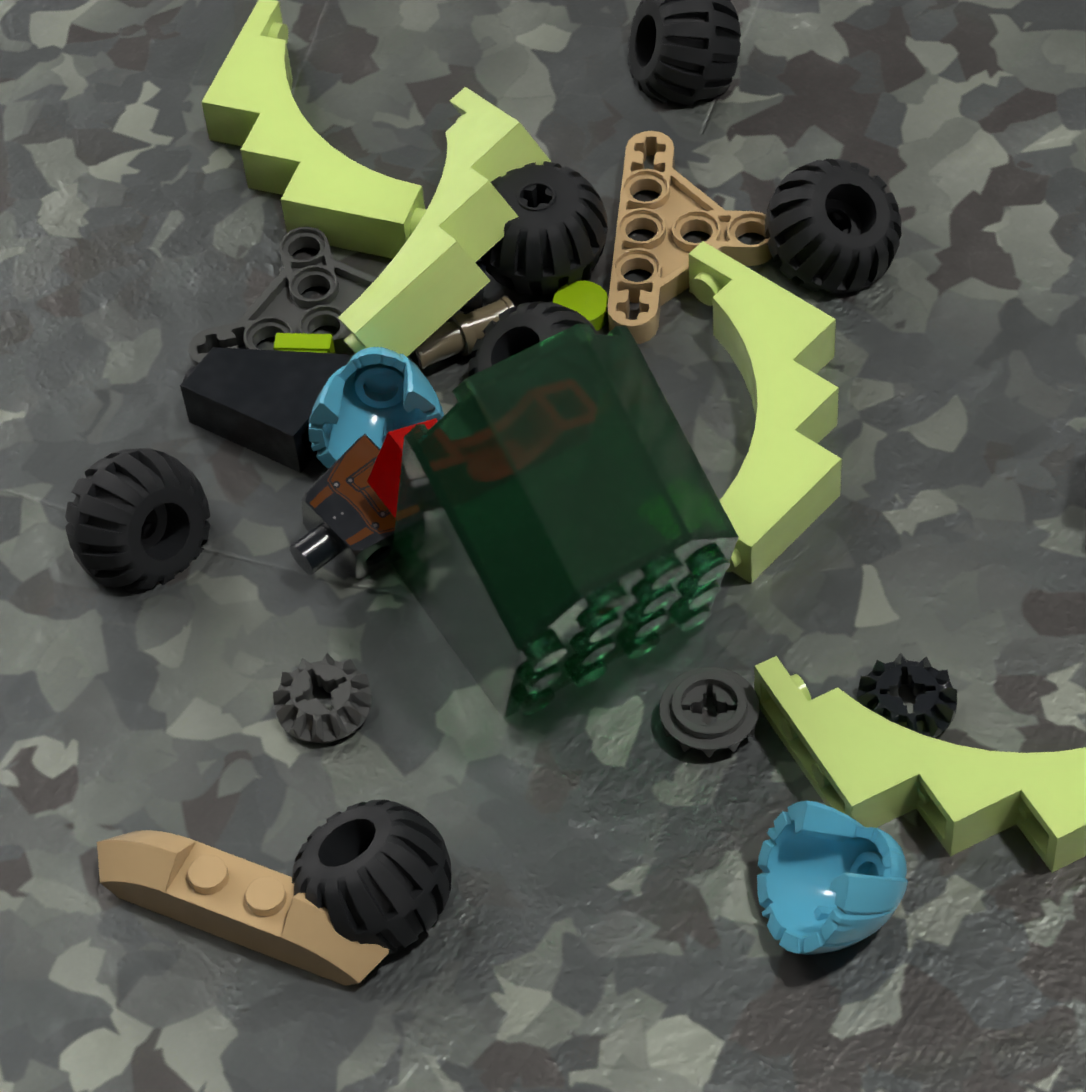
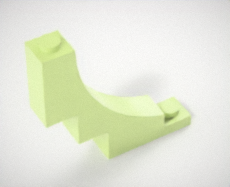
[202,0,427,259]
[338,87,551,357]
[688,241,842,583]
[754,656,1086,873]

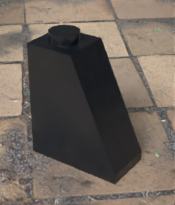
[180,347,352,473]

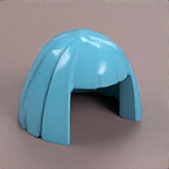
[308,347,446,469]
[757,801,908,955]

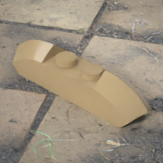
[97,830,389,986]

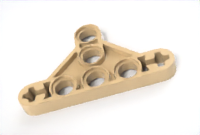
[607,131,772,345]

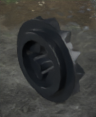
[856,653,957,738]

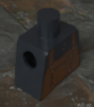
[290,434,439,579]

